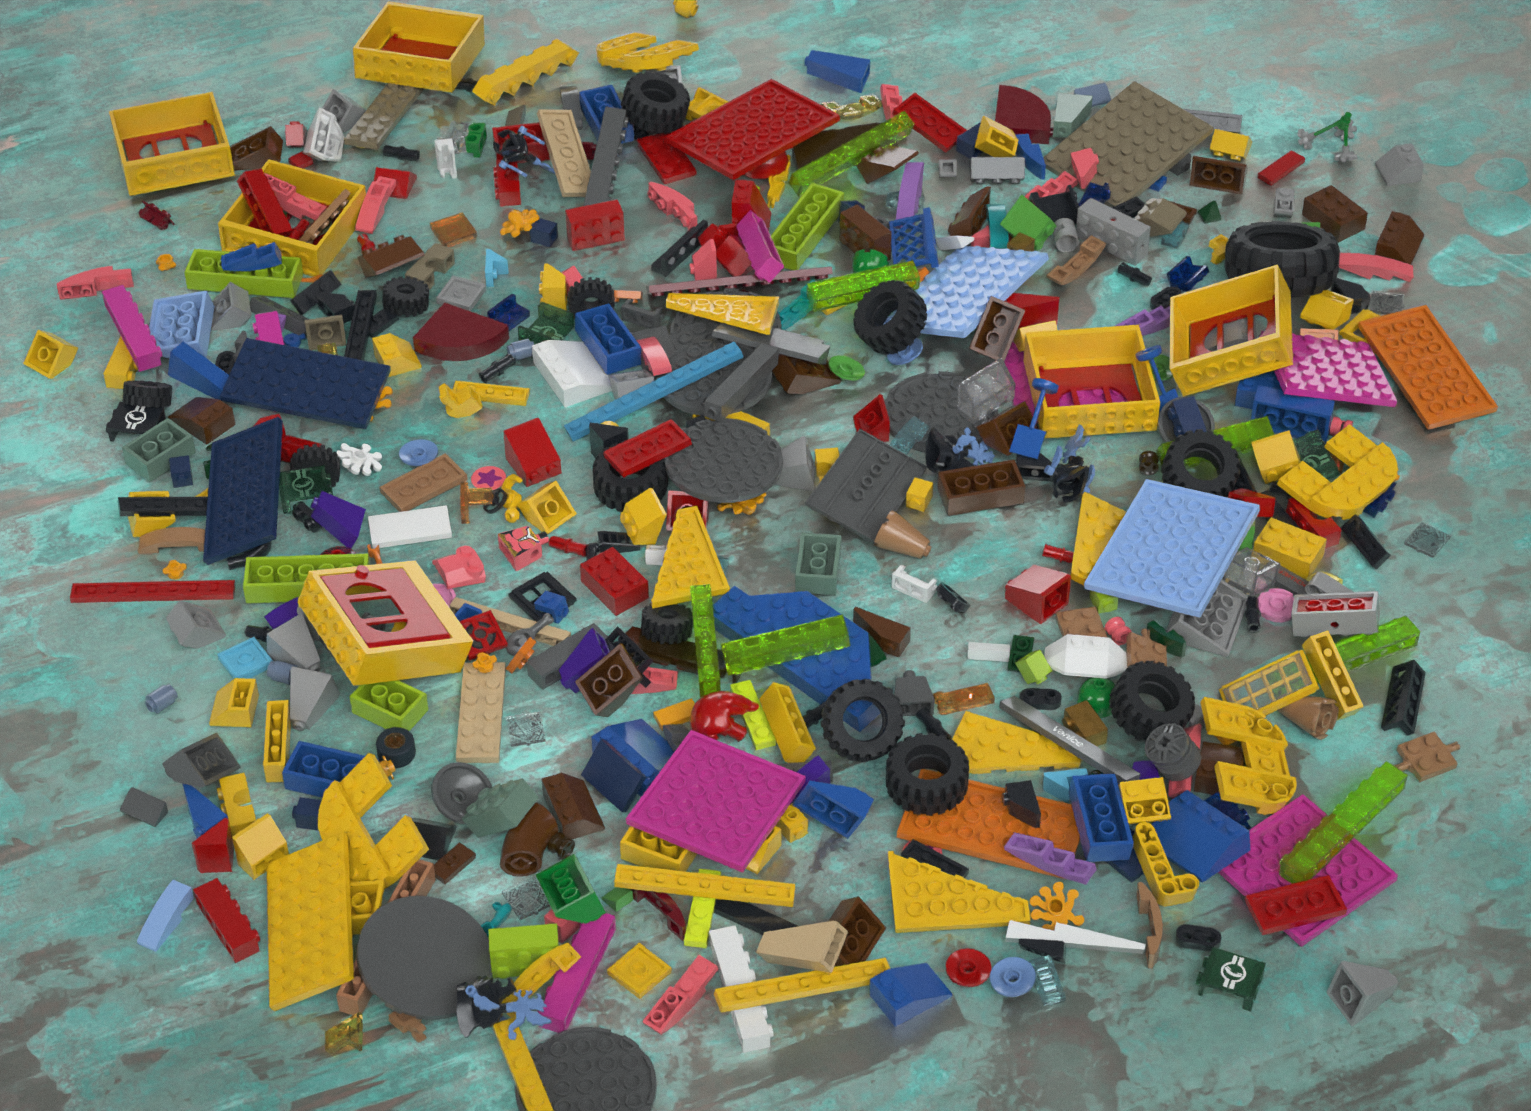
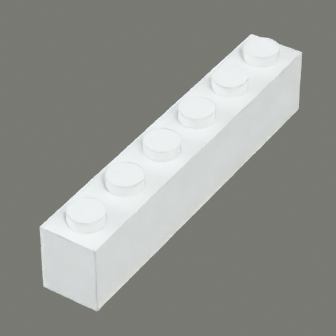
[709,925,774,1053]

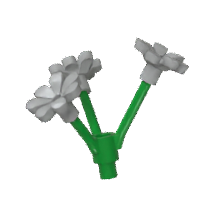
[1297,112,1358,162]

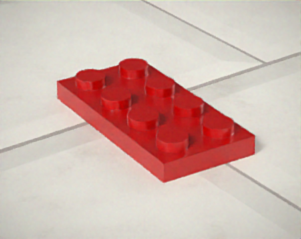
[892,93,967,153]
[637,133,697,185]
[604,419,692,477]
[1245,875,1347,935]

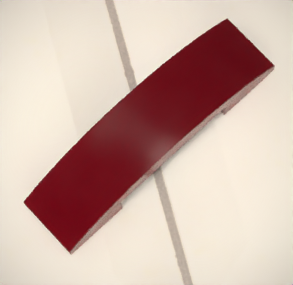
[630,889,686,941]

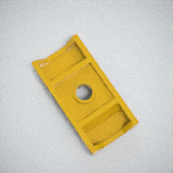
[686,87,729,121]

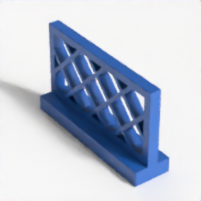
[889,207,939,271]

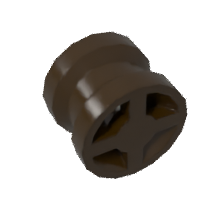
[1139,451,1159,476]
[548,832,575,860]

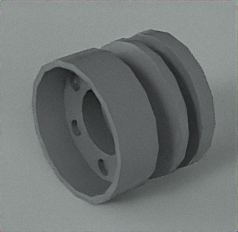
[1144,723,1201,781]

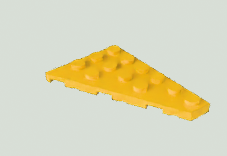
[666,293,779,335]
[1070,492,1126,586]
[651,506,730,609]
[937,711,1083,774]
[888,851,1031,933]

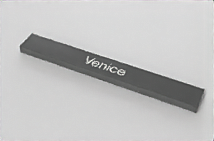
[999,695,1140,783]

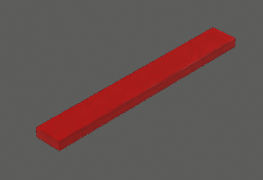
[70,580,236,603]

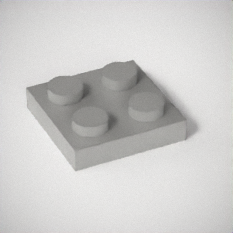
[436,276,486,311]

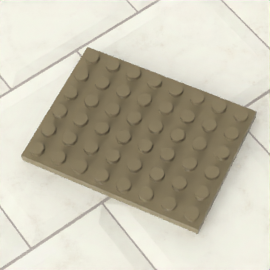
[1043,81,1214,208]

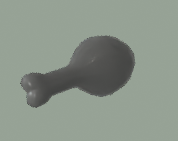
[506,613,554,656]

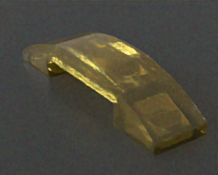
[821,94,882,120]

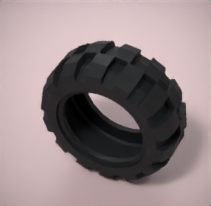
[1224,221,1340,298]

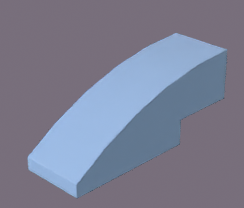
[137,880,194,952]

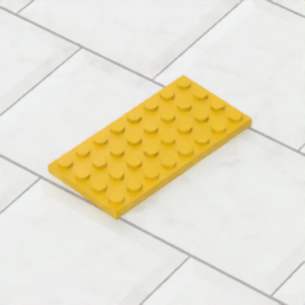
[267,832,354,1011]

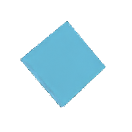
[217,637,273,679]

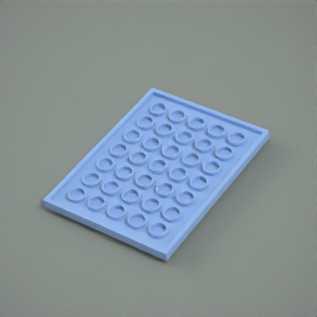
[883,246,1049,338]
[1084,479,1260,618]

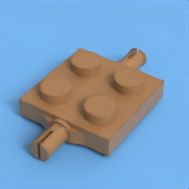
[1126,628,1167,668]
[1393,731,1460,782]

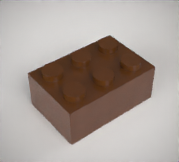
[1302,185,1368,243]
[839,204,892,261]

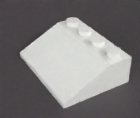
[532,340,612,407]

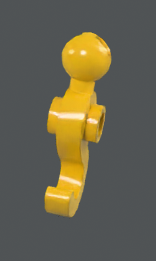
[501,474,522,523]

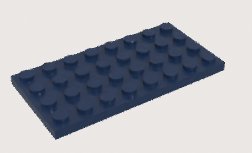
[220,338,391,429]
[203,416,283,565]

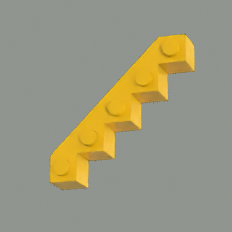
[472,39,579,106]

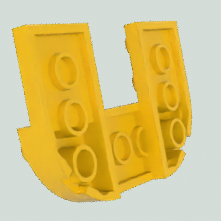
[596,32,699,73]
[1277,424,1398,520]
[1200,697,1297,815]
[318,753,429,889]

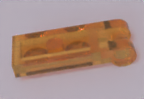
[933,683,995,715]

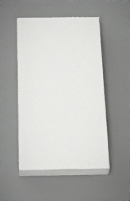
[368,505,452,549]

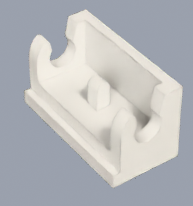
[434,138,457,179]
[892,565,938,603]

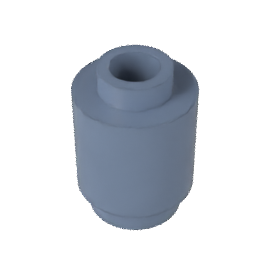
[507,338,534,361]
[267,660,297,685]
[145,684,178,713]

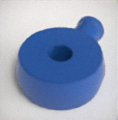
[283,333,306,348]

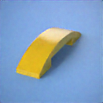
[502,943,581,1019]

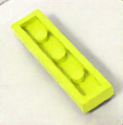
[730,680,776,750]
[684,869,721,948]

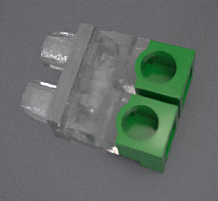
[437,121,487,158]

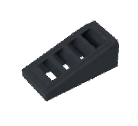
[597,531,640,553]
[1018,938,1066,963]

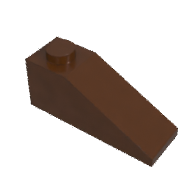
[853,607,911,657]

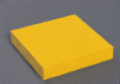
[607,943,672,999]

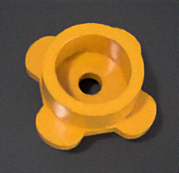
[156,254,176,271]
[162,560,187,580]
[473,652,497,673]
[380,756,396,780]

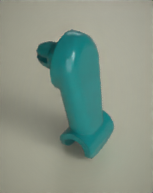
[481,902,512,939]

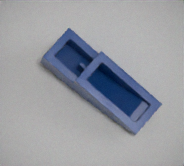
[1015,134,1046,180]
[221,242,282,271]

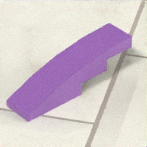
[896,162,924,229]
[1115,306,1170,336]
[1004,832,1097,885]

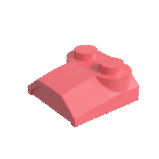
[432,546,486,589]

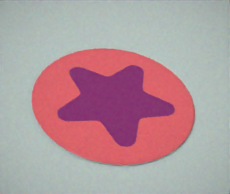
[471,466,506,491]

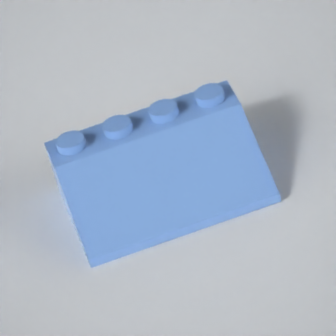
[149,291,215,358]

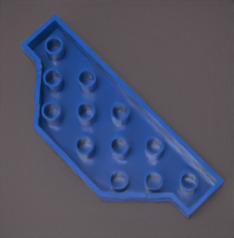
[706,586,880,732]

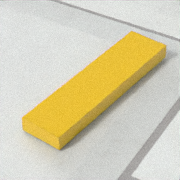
[452,380,530,406]

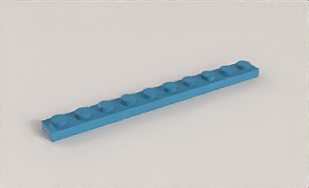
[564,342,743,441]

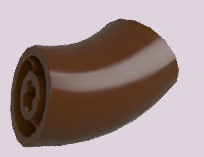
[500,802,559,877]

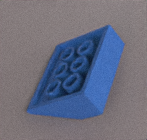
[591,719,674,797]
[1151,790,1250,883]

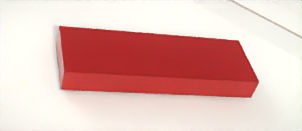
[1257,150,1305,186]

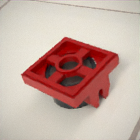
[459,610,508,661]

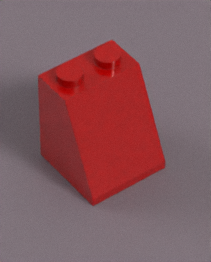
[732,180,772,236]
[503,418,562,487]
[1005,565,1071,625]

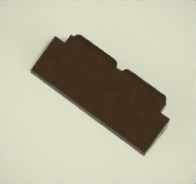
[792,123,899,175]
[623,626,748,684]

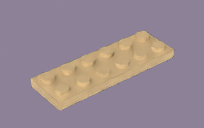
[537,109,591,197]
[456,662,506,763]

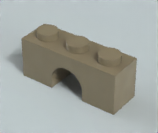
[405,243,455,290]

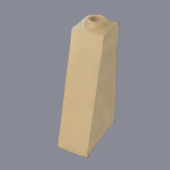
[756,921,848,973]

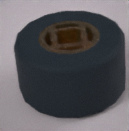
[376,727,416,768]

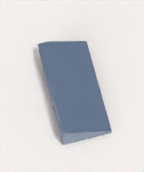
[1074,83,1112,107]

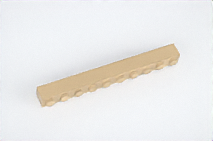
[449,597,571,646]

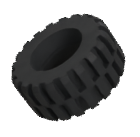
[621,72,690,134]
[854,280,927,355]
[1161,429,1241,497]
[592,440,668,512]
[1109,661,1195,743]
[821,679,905,762]
[886,733,969,816]

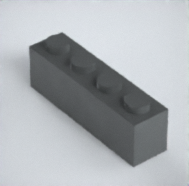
[527,623,608,690]

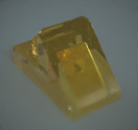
[325,1012,363,1054]

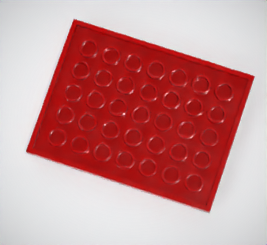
[665,79,840,180]

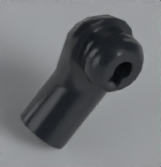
[586,542,600,561]

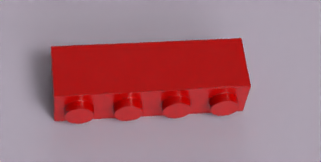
[237,168,292,237]
[193,878,261,963]

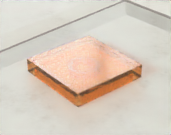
[430,212,478,247]

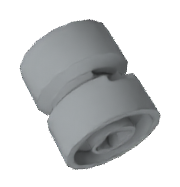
[1053,218,1079,252]

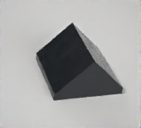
[589,422,629,458]
[412,817,457,860]

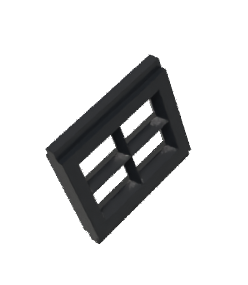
[508,571,577,622]

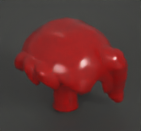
[690,691,759,742]

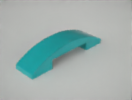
[986,204,1009,249]
[778,279,827,330]

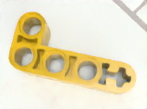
[1132,822,1199,907]

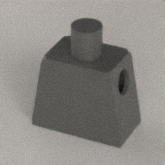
[895,670,934,716]

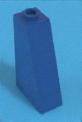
[805,50,870,93]
[168,341,229,400]

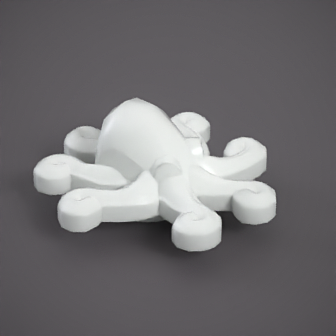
[336,443,382,476]

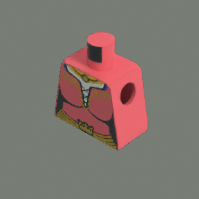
[498,526,549,571]

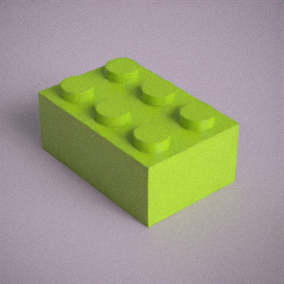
[350,680,428,731]
[488,923,559,979]

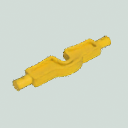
[767,154,791,208]

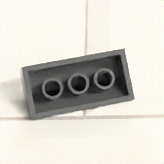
[162,732,241,788]

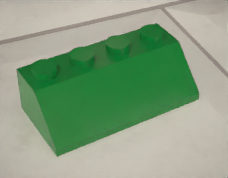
[536,854,606,924]

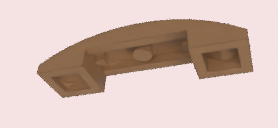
[1047,235,1106,285]
[138,527,205,554]
[1136,882,1163,968]

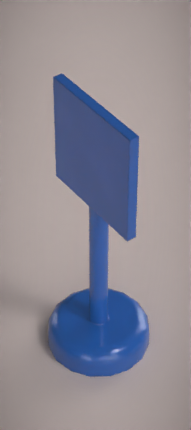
[1135,345,1178,413]
[1009,378,1059,460]

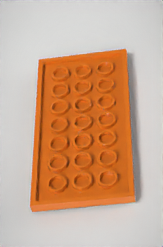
[1358,305,1498,430]
[897,769,1080,880]

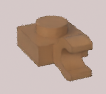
[389,1011,427,1043]

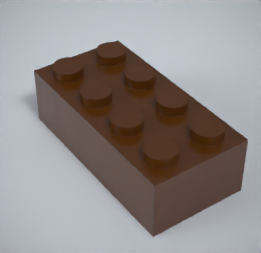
[937,460,1025,516]

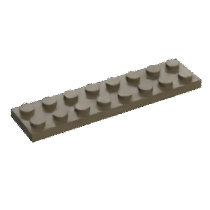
[344,83,425,150]

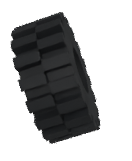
[382,276,429,317]
[568,277,615,319]
[122,381,172,407]
[290,444,340,493]
[641,603,693,644]

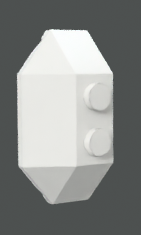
[303,107,345,162]
[1044,634,1127,679]

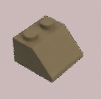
[1134,198,1187,237]
[305,315,346,350]

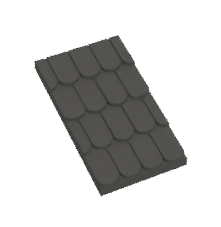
[805,429,927,544]

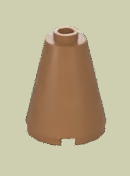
[874,510,932,559]
[1278,693,1339,740]

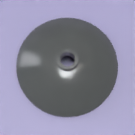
[1158,397,1215,446]
[431,762,492,824]

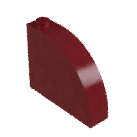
[995,85,1054,145]
[413,303,510,361]

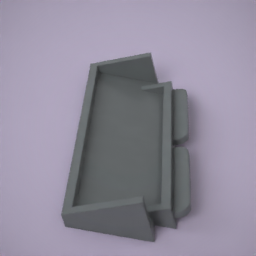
[712,323,830,365]

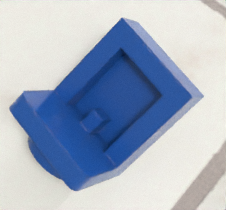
[534,590,569,624]

